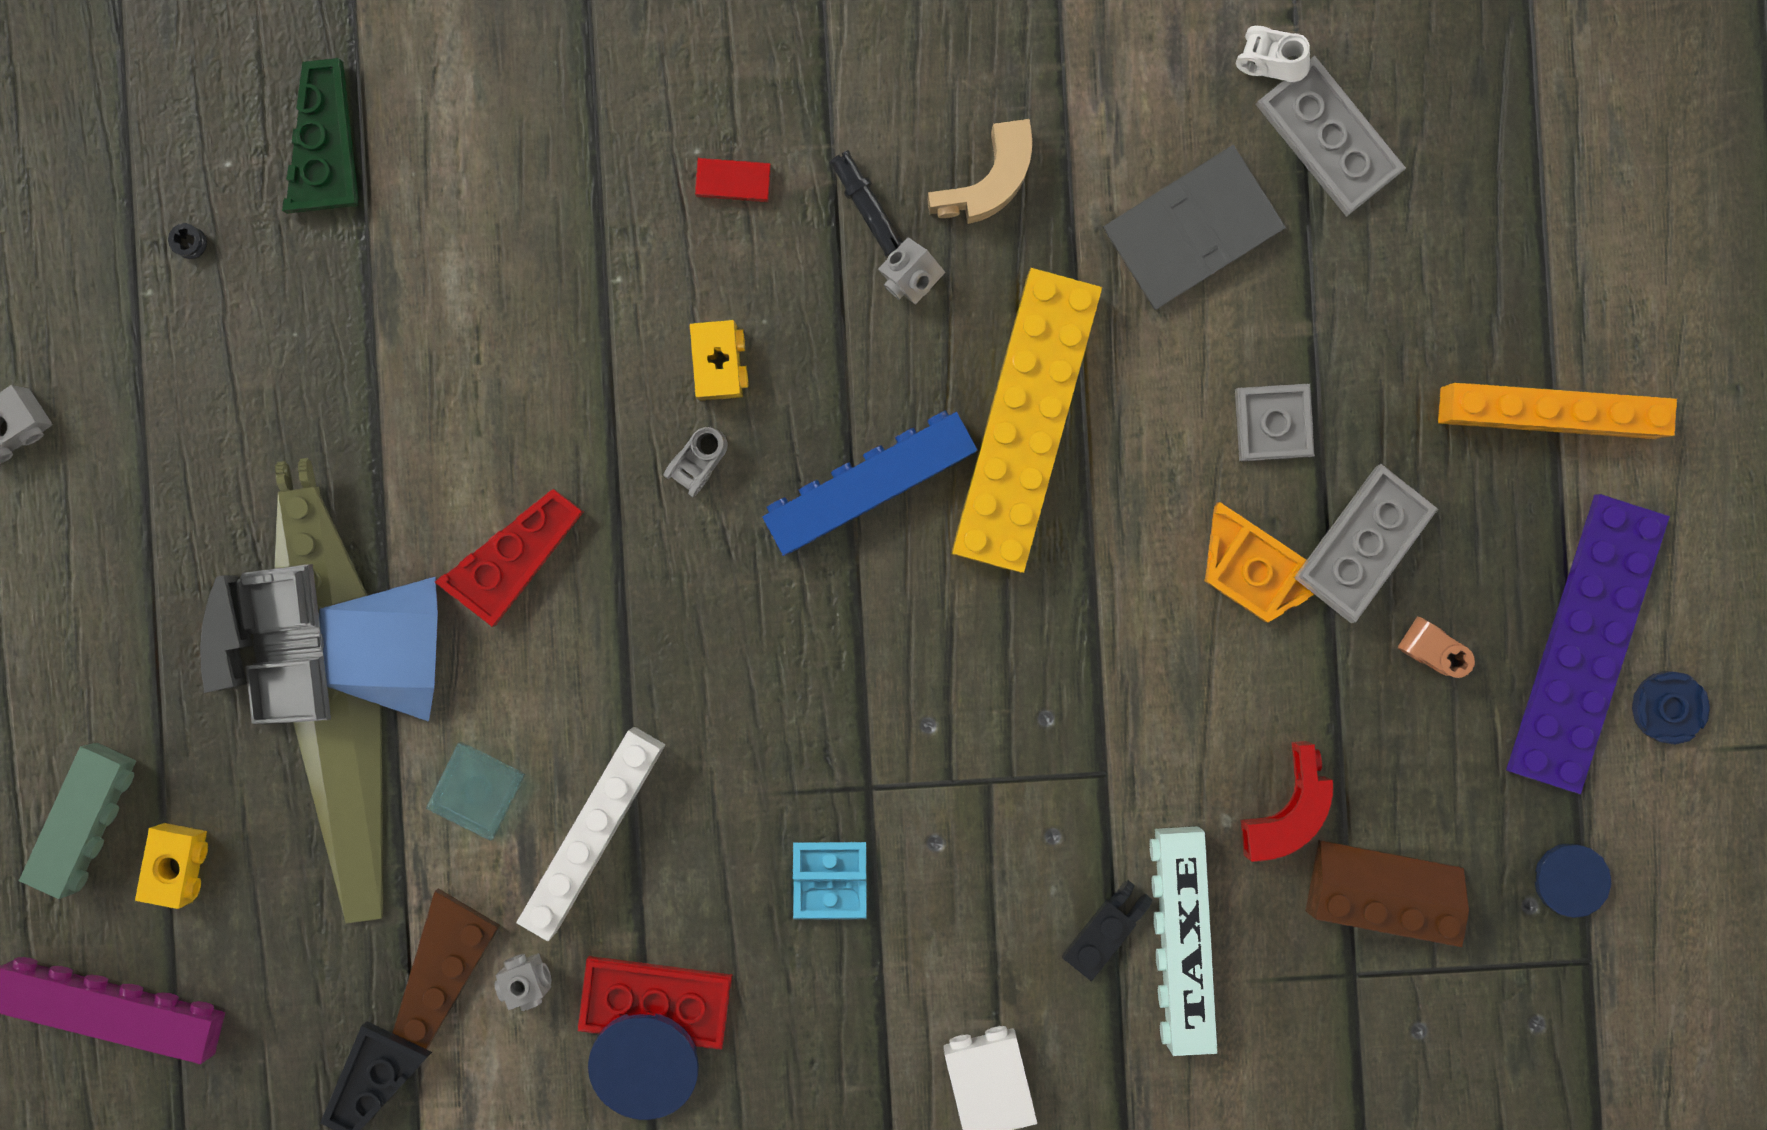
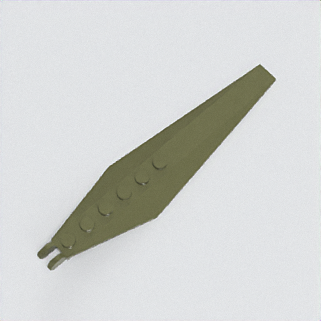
[274,458,383,923]

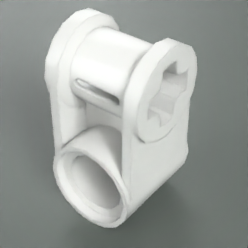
[1236,26,1310,82]

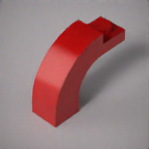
[1241,741,1333,862]

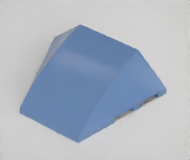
[319,577,438,721]

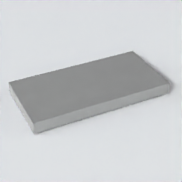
[1255,56,1406,217]
[1294,464,1438,623]

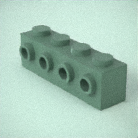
[19,743,136,899]

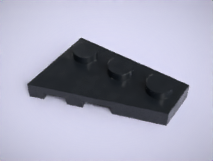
[320,1021,432,1130]

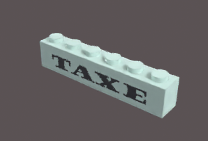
[1150,826,1217,1056]

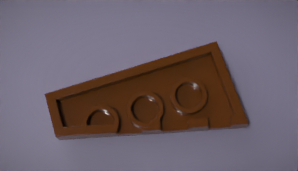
[393,888,500,1049]

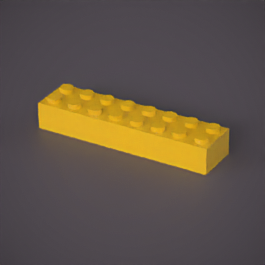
[951,268,1102,573]

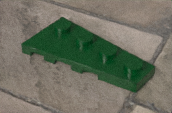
[282,58,359,214]

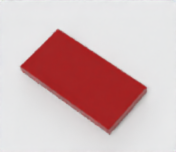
[577,956,732,1050]

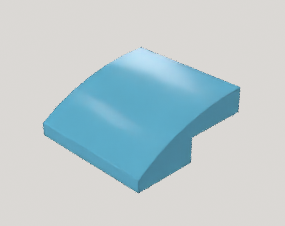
[793,842,867,919]

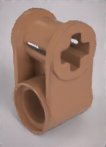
[1397,616,1475,678]

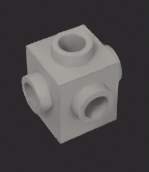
[878,238,946,305]
[494,953,552,1011]

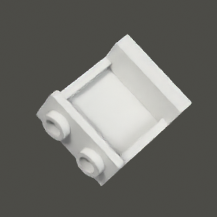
[944,1026,1037,1130]

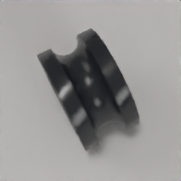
[168,223,207,259]

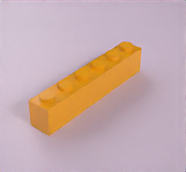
[1438,383,1677,439]

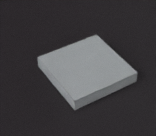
[1235,384,1315,462]

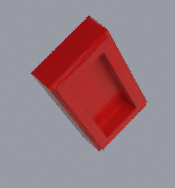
[695,158,771,202]

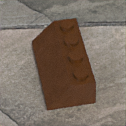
[1305,840,1469,947]

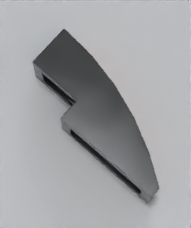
[200,575,253,693]

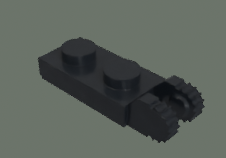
[1062,880,1153,982]

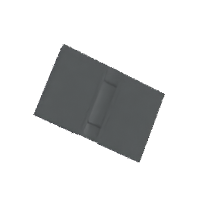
[1103,145,1286,310]
[236,564,331,724]

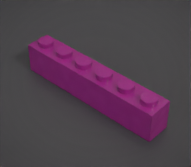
[0,957,225,1064]

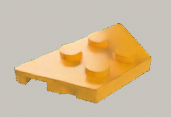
[1205,502,1314,622]

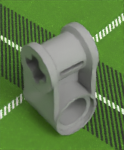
[663,427,728,497]

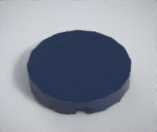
[1632,671,1710,744]
[1534,844,1612,918]

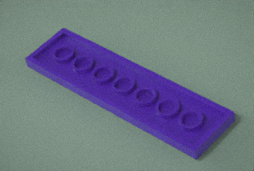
[1506,494,1670,794]

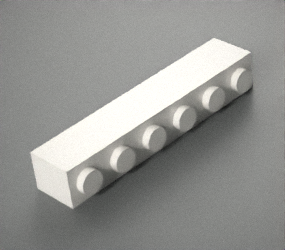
[516,727,665,941]

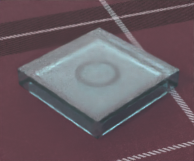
[426,742,526,841]

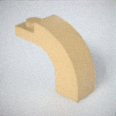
[928,119,1032,224]

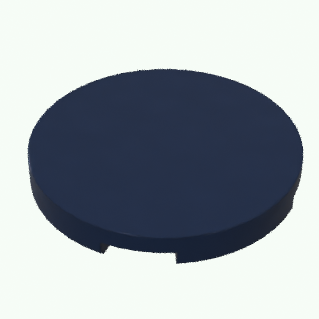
[588,1014,699,1120]

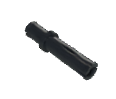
[829,150,904,257]

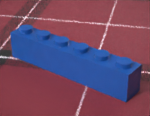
[762,410,978,556]

